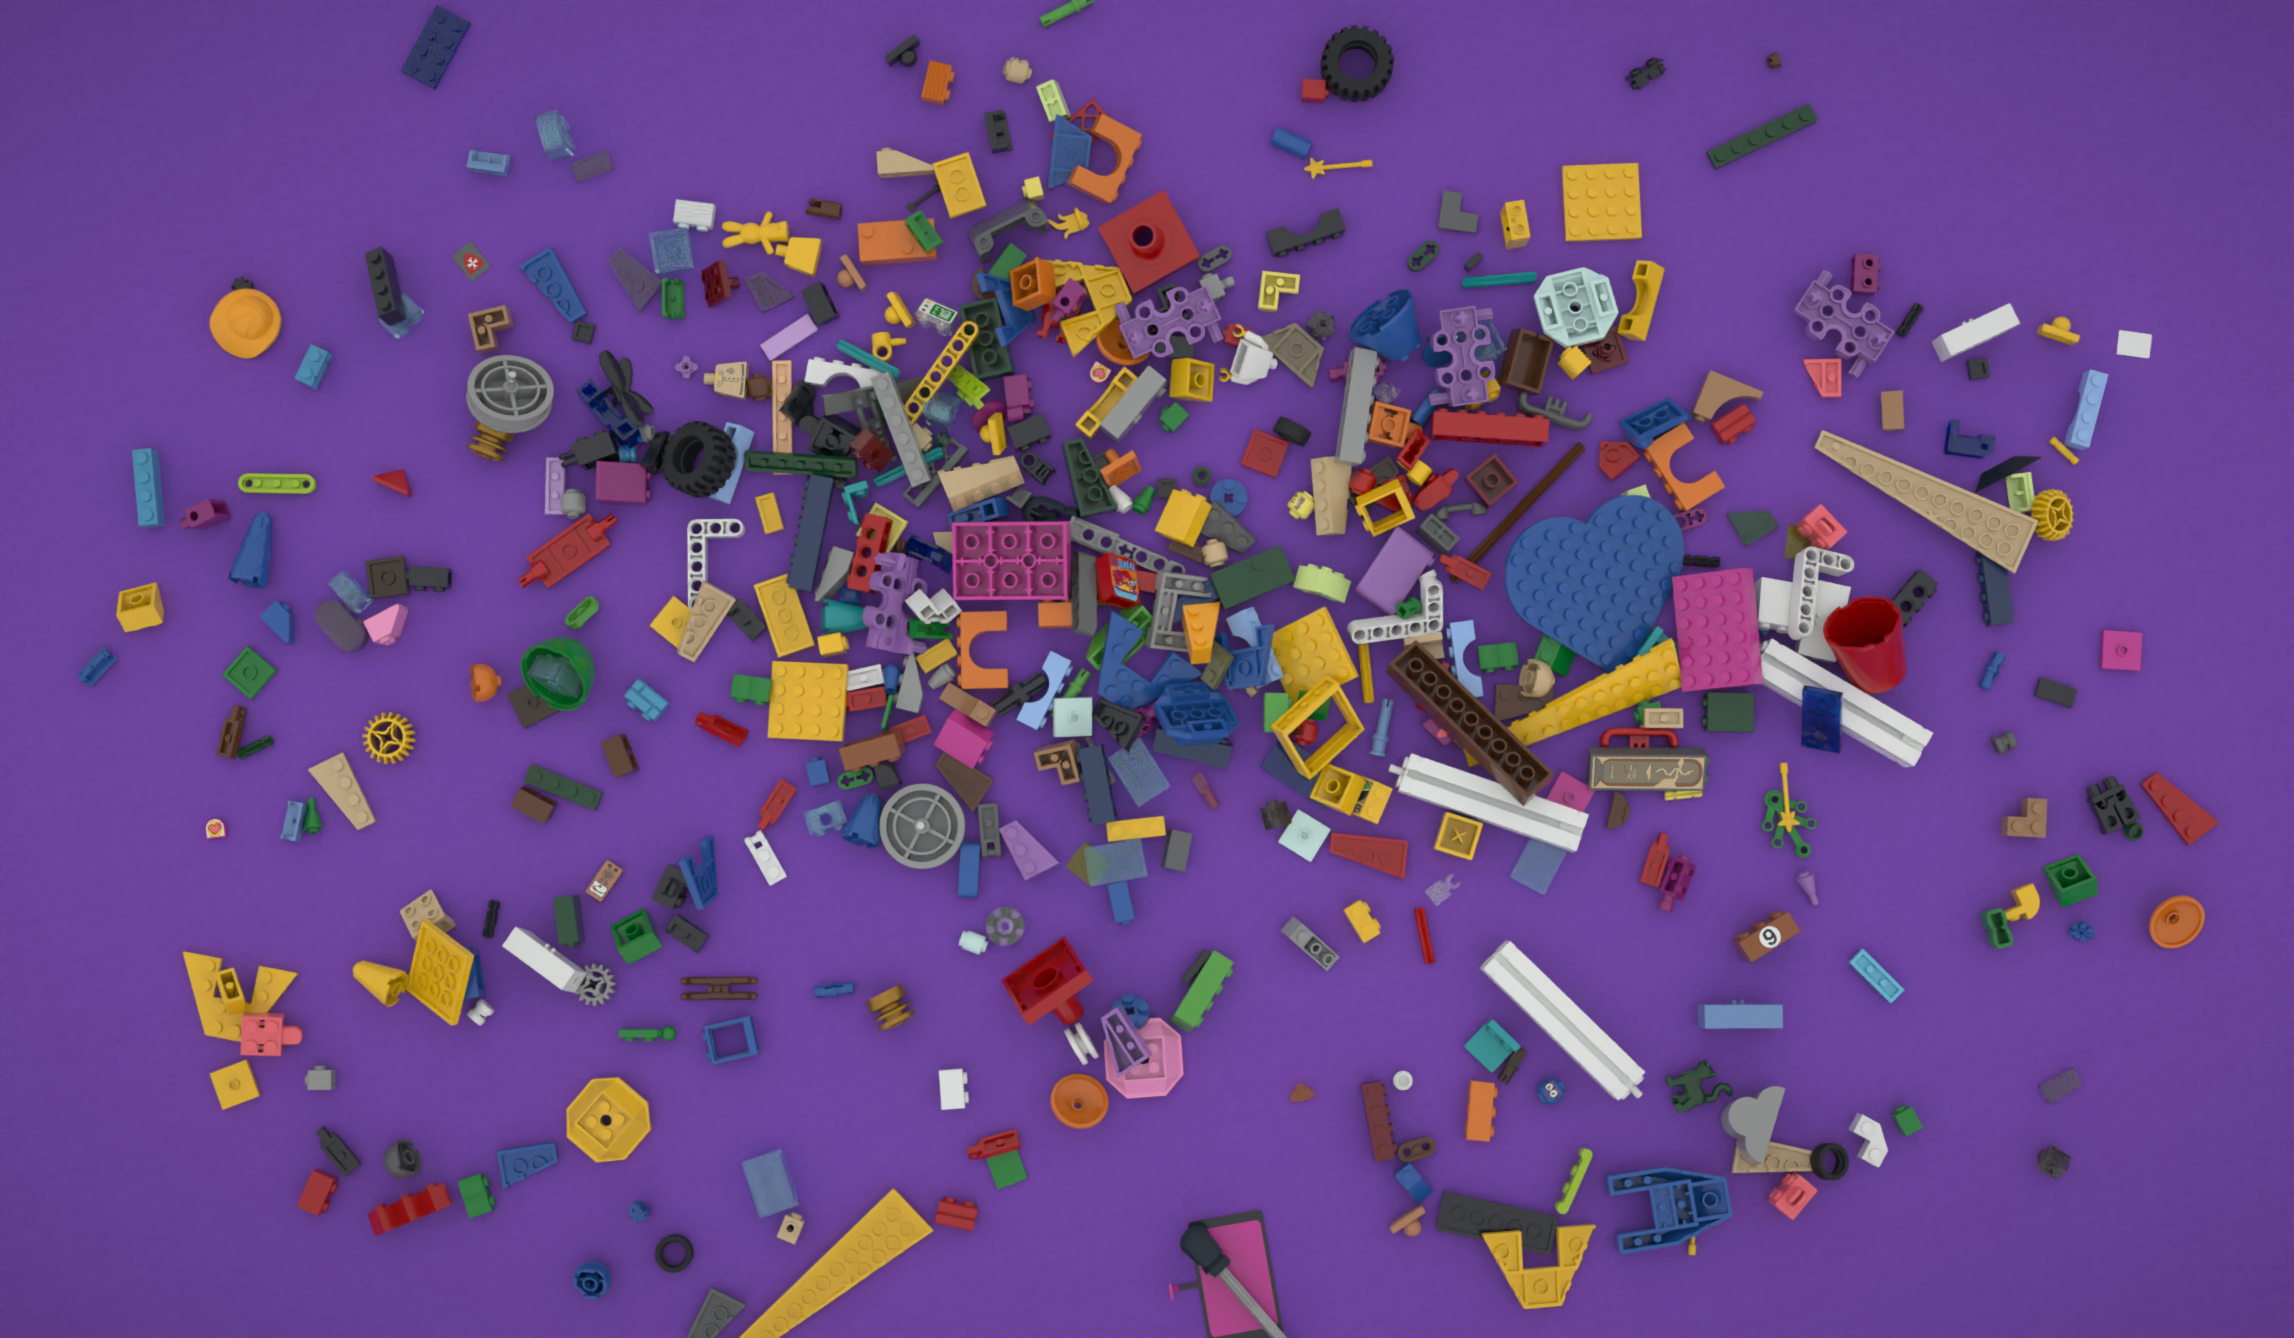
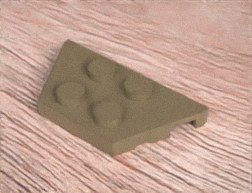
[1260,323,1324,389]

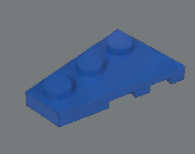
[497,1141,559,1189]

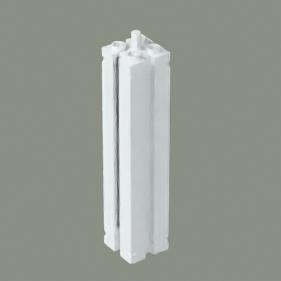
[1760,639,1933,768]
[1389,753,1589,853]
[1479,940,1645,1100]

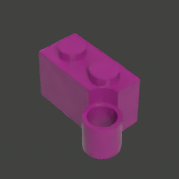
[1003,374,1034,422]

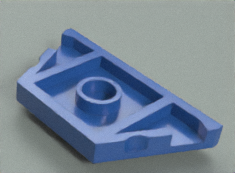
[1048,114,1092,188]

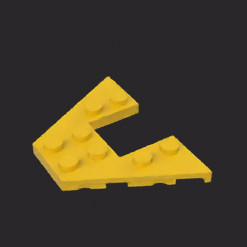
[1035,257,1132,357]
[183,951,299,1042]
[1481,1224,1596,1309]

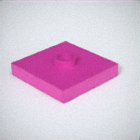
[2100,630,2142,671]
[1546,771,1595,812]

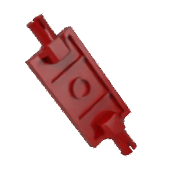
[517,512,618,589]

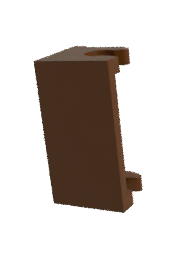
[601,734,640,778]
[510,786,559,825]

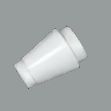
[1109,485,1133,514]

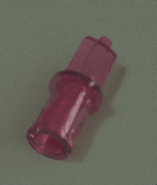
[1192,772,1220,810]

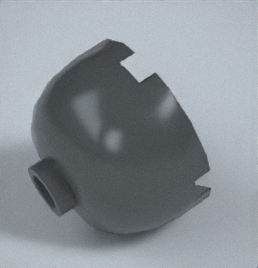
[384,1139,422,1179]

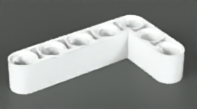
[687,519,746,611]
[1788,546,1854,640]
[1347,576,1443,644]

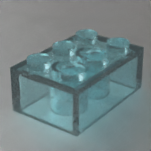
[1107,738,1171,808]
[1083,838,1147,887]
[742,1148,799,1218]

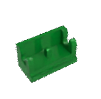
[904,210,944,255]
[987,243,1027,280]
[662,278,684,320]
[910,619,952,640]

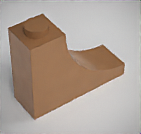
[1690,370,1763,423]
[939,682,998,729]

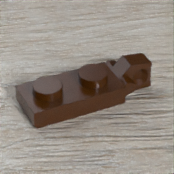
[216,705,247,760]

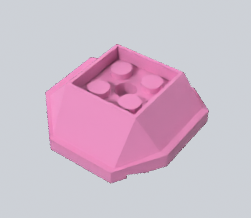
[1104,1018,1184,1099]

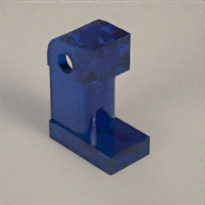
[1943,419,1995,459]
[902,534,953,574]

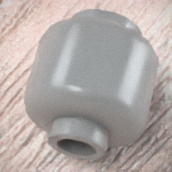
[561,489,586,519]

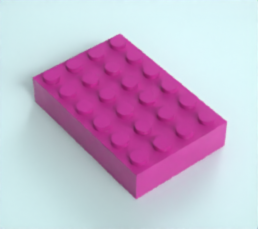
[952,521,1071,600]
[1672,568,1763,692]

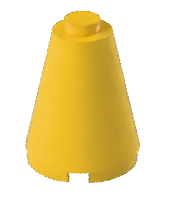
[352,960,409,1007]

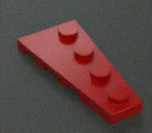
[2140,772,2219,845]
[1329,833,1408,879]

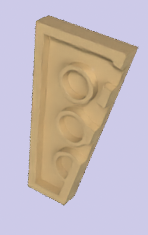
[308,752,377,830]

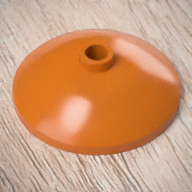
[1096,317,1151,365]
[2149,895,2205,948]
[1050,1074,1108,1129]

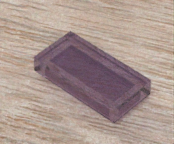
[571,151,614,183]
[2038,1067,2083,1104]

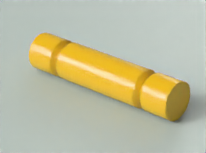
[2049,437,2079,465]

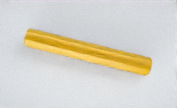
[1356,630,1374,703]

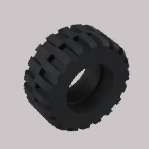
[1320,25,1394,103]
[661,421,736,498]

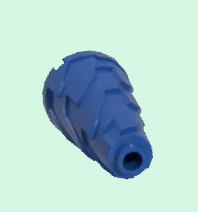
[228,512,272,589]

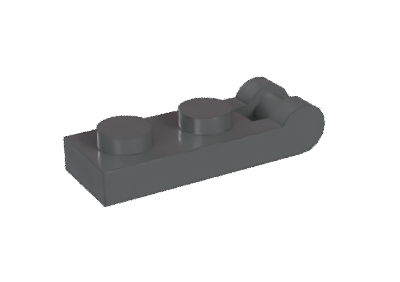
[978,803,1002,859]

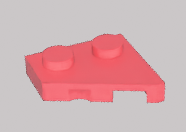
[1803,359,1841,398]

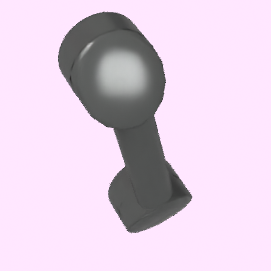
[1434,502,1487,521]

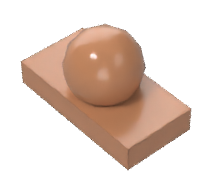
[837,254,868,293]
[1388,1205,1426,1237]

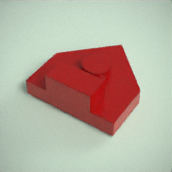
[1599,441,1641,482]
[1374,474,1414,512]

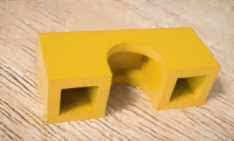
[1106,816,1166,842]

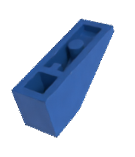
[947,497,1010,532]

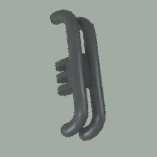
[1517,391,1593,431]
[854,392,898,468]

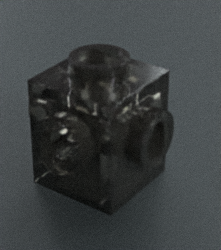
[1306,309,1336,341]
[1259,799,1292,831]
[2037,1144,2071,1180]

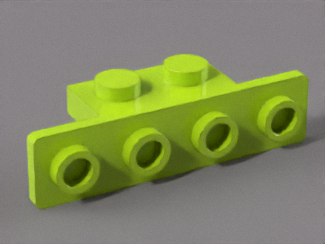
[947,364,990,410]

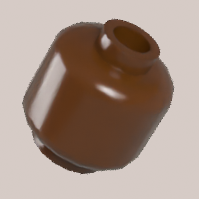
[746,373,773,401]

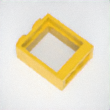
[1500,200,1531,250]
[1355,479,1415,537]

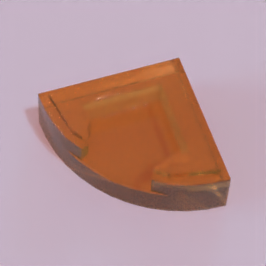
[1289,1082,1315,1102]

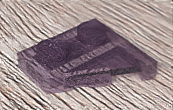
[744,271,795,314]

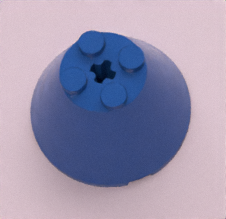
[1347,289,1422,362]

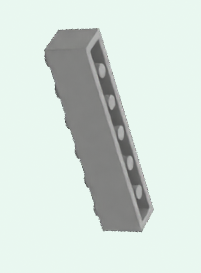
[1335,347,1379,467]
[870,372,933,487]

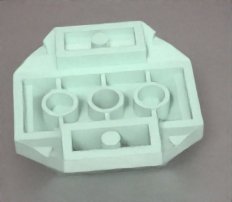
[1533,267,1618,349]

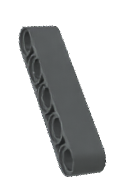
[1071,551,1097,637]

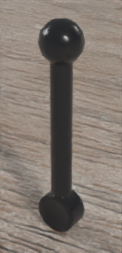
[907,185,941,211]

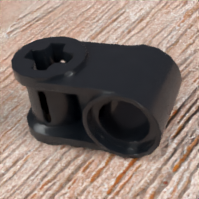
[1020,452,1056,486]

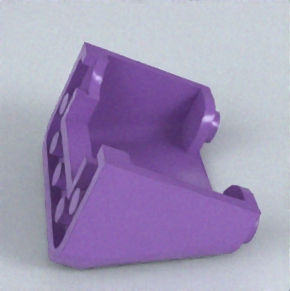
[1353,526,1435,616]

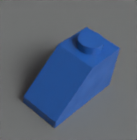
[259,600,294,645]
[1393,1162,1433,1204]

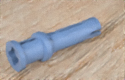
[1369,698,1394,758]

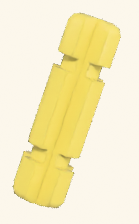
[1664,791,1702,800]

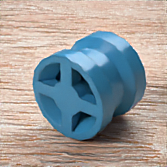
[619,445,638,464]

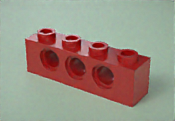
[847,513,893,595]

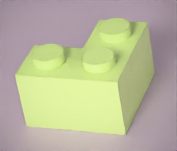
[1293,564,1351,603]

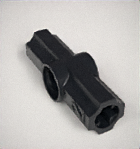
[992,672,1049,717]

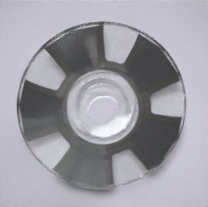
[986,907,1024,946]

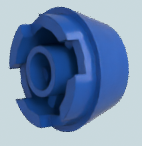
[573,1260,611,1300]

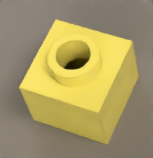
[1022,176,1044,201]

